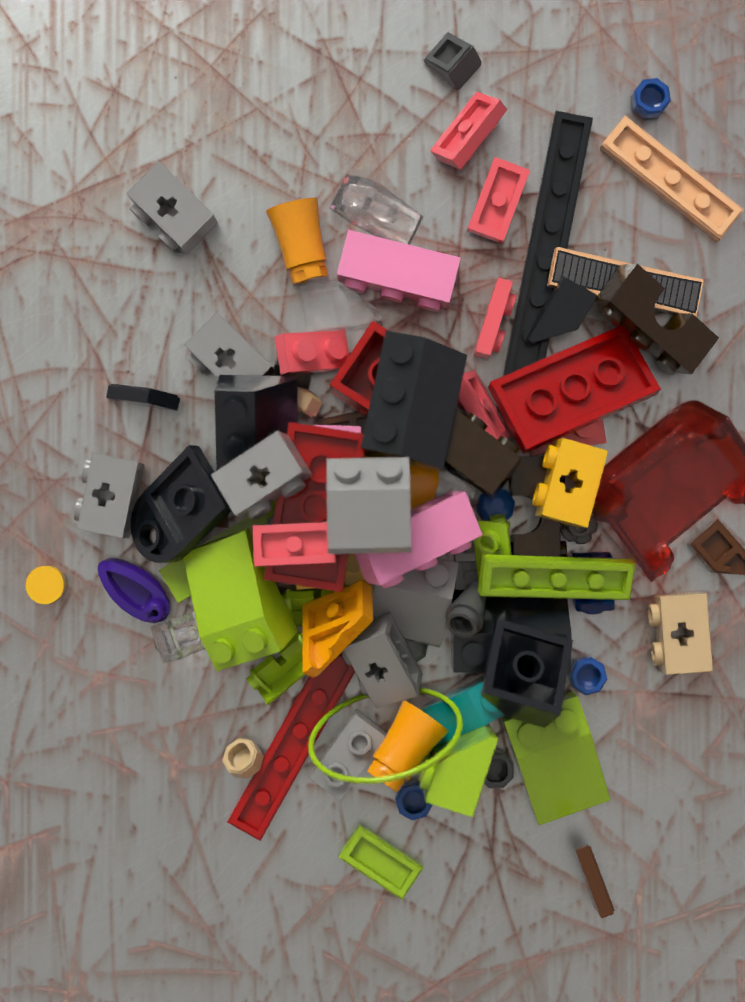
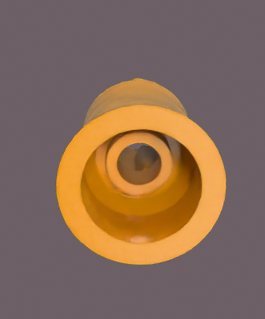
[266,198,328,285]
[367,700,449,793]

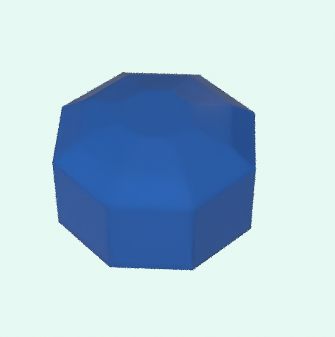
[631,78,671,119]
[476,489,515,521]
[568,656,608,695]
[395,780,433,821]

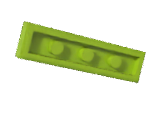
[478,554,636,600]

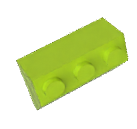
[417,723,498,818]

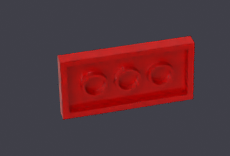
[488,326,661,454]
[263,422,365,592]

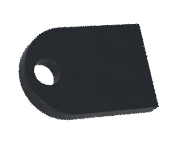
[131,445,232,563]

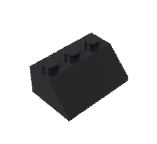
[361,330,467,471]
[214,375,298,486]
[451,589,572,673]

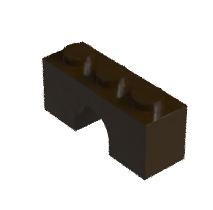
[595,263,719,375]
[508,456,567,557]

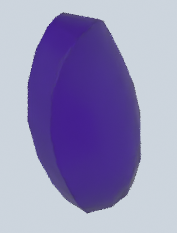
[98,558,170,623]

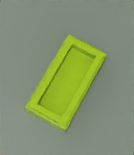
[338,823,424,900]

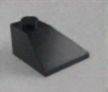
[481,618,573,728]

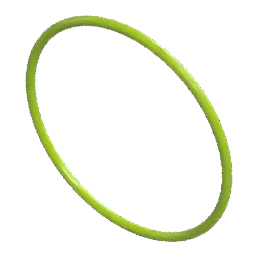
[308,687,463,784]

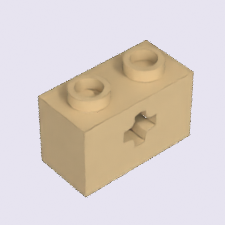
[648,592,713,675]

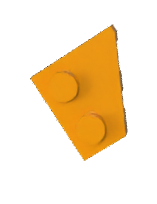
[302,580,373,678]

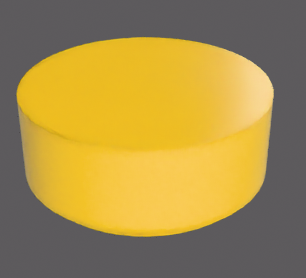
[26,566,67,604]

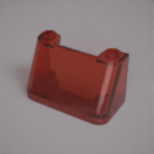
[592,400,745,582]

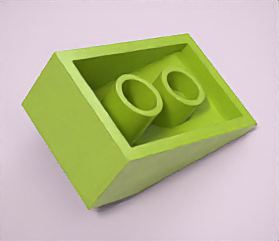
[184,528,299,672]
[500,691,611,825]

